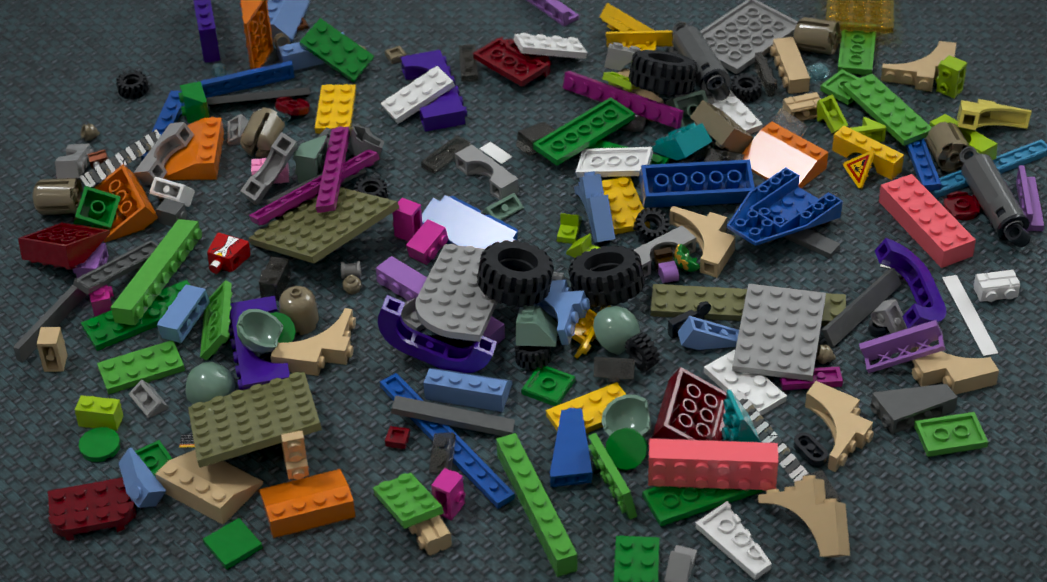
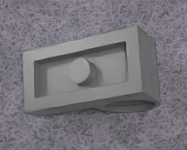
[871,299,907,334]

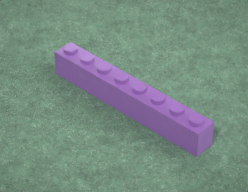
[376,256,505,345]

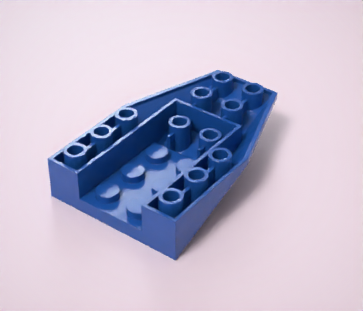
[727,167,843,246]

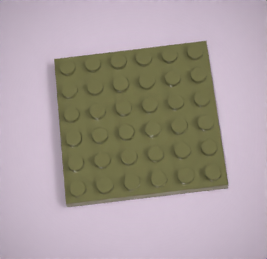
[249,187,400,263]
[188,372,322,468]

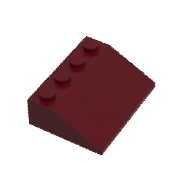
[18,223,110,269]
[652,367,727,441]

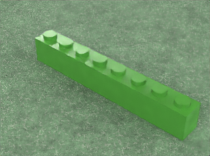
[111,219,202,325]
[496,433,578,577]

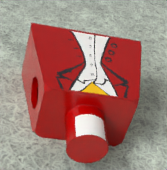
[207,232,251,274]

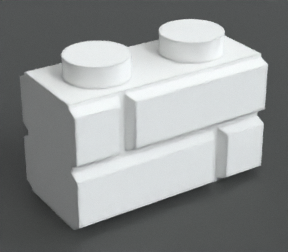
[149,177,195,207]
[974,270,1020,302]

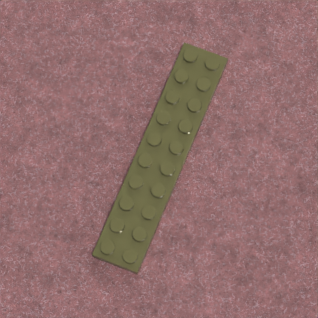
[651,284,846,326]

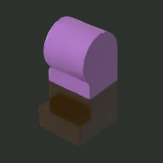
[654,247,679,284]

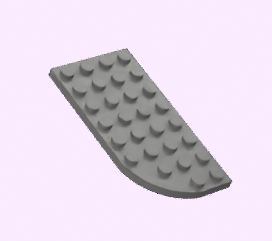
[415,244,497,342]

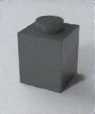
[156,198,187,227]

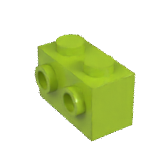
[936,55,967,99]
[74,395,123,431]

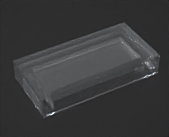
[772,108,808,137]

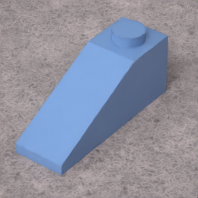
[678,316,739,350]
[119,448,166,508]

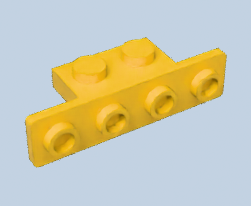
[600,3,655,31]
[606,30,673,51]
[572,305,611,359]

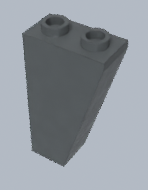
[870,384,958,434]

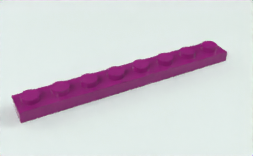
[563,71,684,129]
[316,126,351,213]
[249,149,380,226]

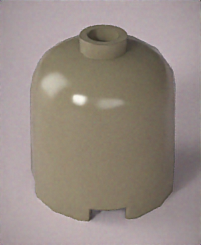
[279,286,319,335]

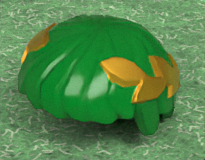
[674,244,700,272]

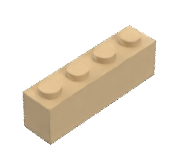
[770,37,810,94]

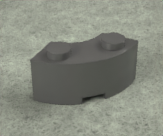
[348,124,384,166]

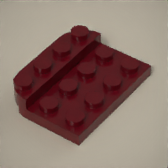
[473,37,550,86]
[48,477,137,540]

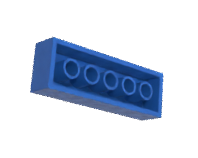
[639,160,755,208]

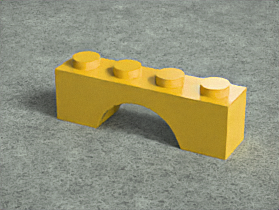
[832,126,904,180]

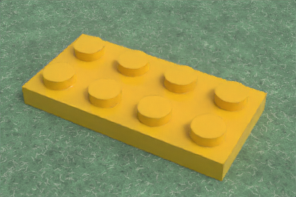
[315,84,356,134]
[602,176,650,234]
[546,382,626,434]

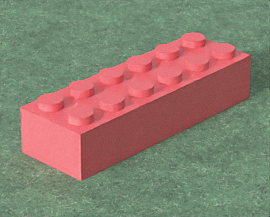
[879,174,976,268]
[648,439,778,491]

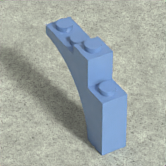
[574,171,615,243]
[534,280,590,345]

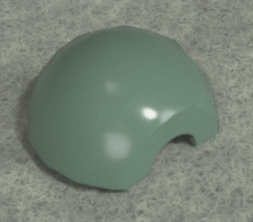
[593,306,640,355]
[236,309,283,354]
[186,362,236,404]
[602,395,651,437]

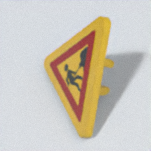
[843,150,875,189]

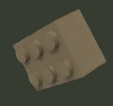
[690,100,754,155]

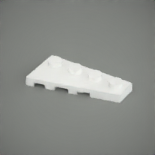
[696,501,772,580]

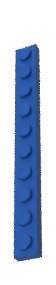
[380,373,515,508]

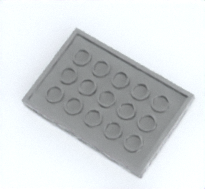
[700,0,798,74]
[732,284,826,381]

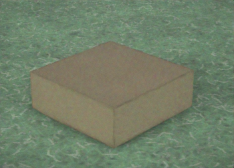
[385,46,407,64]

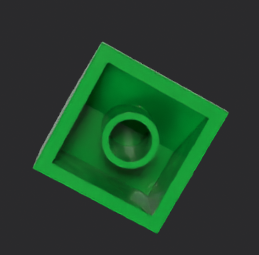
[178,81,210,124]
[73,186,121,230]

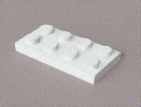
[514,33,587,59]
[381,66,455,124]
[707,90,763,134]
[576,147,653,177]
[704,350,787,416]

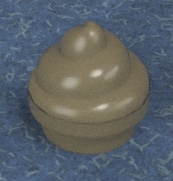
[273,33,290,48]
[81,123,100,141]
[342,275,362,294]
[816,344,836,364]

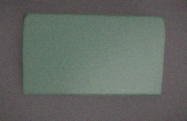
[482,193,524,220]

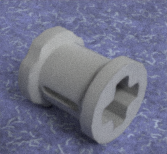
[341,261,361,279]

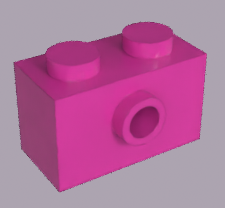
[392,198,423,241]
[406,219,449,265]
[89,285,114,317]
[431,468,465,520]

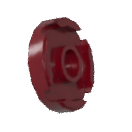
[275,97,310,115]
[943,191,981,220]

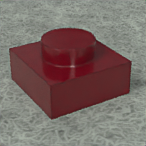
[385,426,410,449]

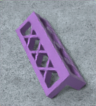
[527,0,579,27]
[1016,165,1044,231]
[859,320,946,373]

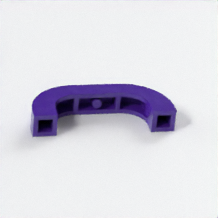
[875,238,946,329]
[377,295,497,373]

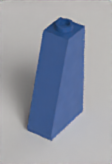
[550,408,592,487]

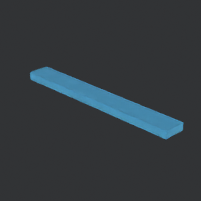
[929,139,1047,198]

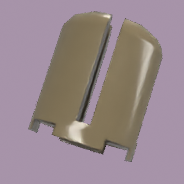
[794,17,840,55]
[240,108,285,159]
[926,122,969,173]
[32,178,83,215]

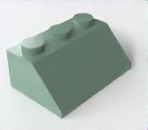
[516,304,558,347]

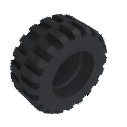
[629,50,698,95]
[477,240,554,307]
[568,245,645,307]

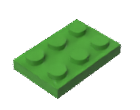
[914,412,988,457]

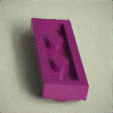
[779,367,843,390]

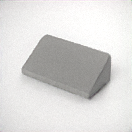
[227,114,249,145]
[129,380,169,418]

